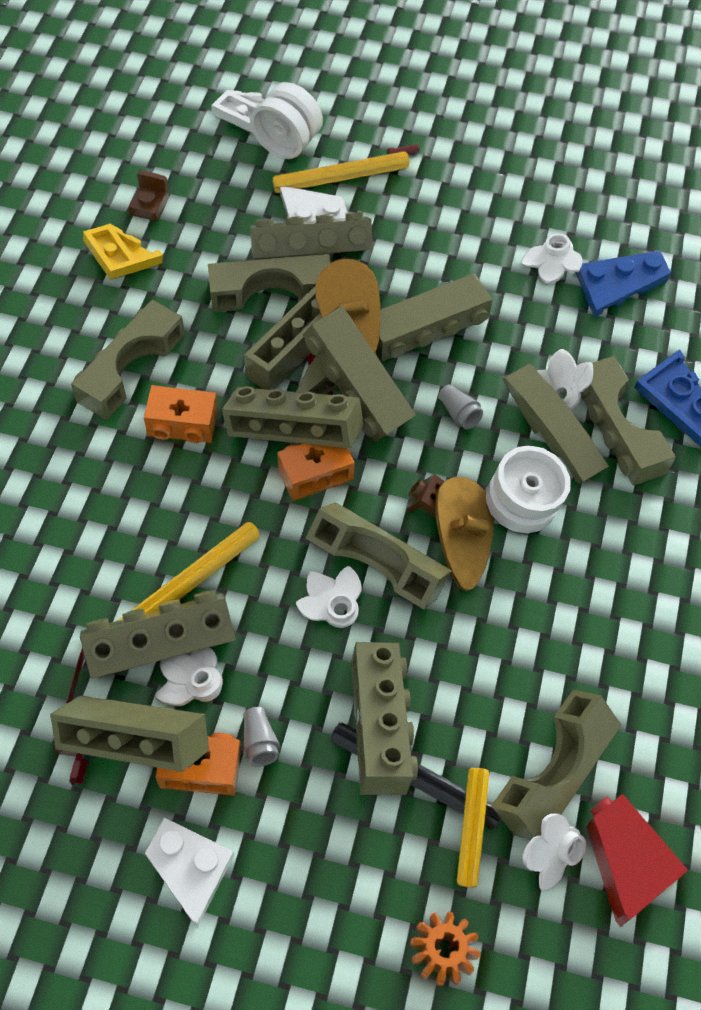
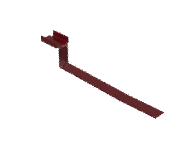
[53,647,89,786]

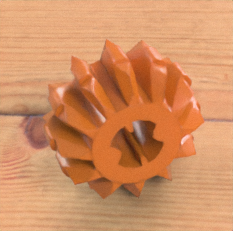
[410,912,480,986]

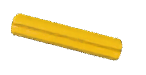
[457,767,489,888]

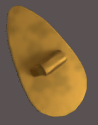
[316,259,380,353]
[435,476,494,591]

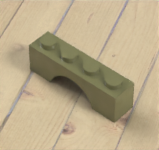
[208,254,331,312]
[71,300,185,421]
[581,356,676,486]
[305,502,452,609]
[491,689,621,841]

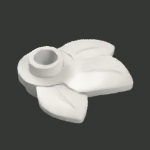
[522,233,583,283]
[537,349,593,410]
[296,566,362,628]
[155,647,223,706]
[522,813,586,891]

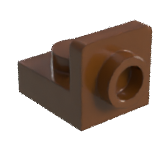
[128,170,169,221]
[406,474,444,519]

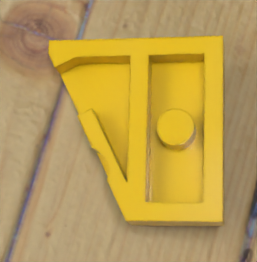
[83,224,163,280]

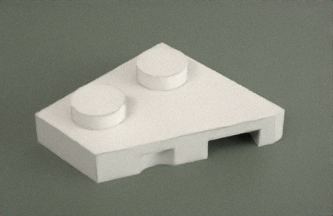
[211,90,264,133]
[280,186,348,221]
[145,818,234,926]

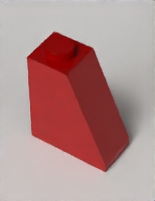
[586,794,688,927]

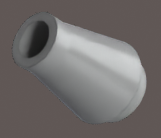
[438,384,483,429]
[243,707,281,766]

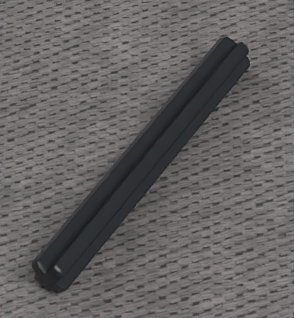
[331,722,501,830]

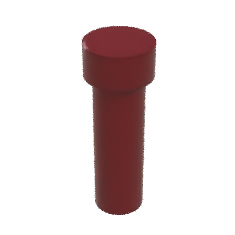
[387,144,419,155]

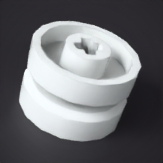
[250,82,323,159]
[486,446,570,533]

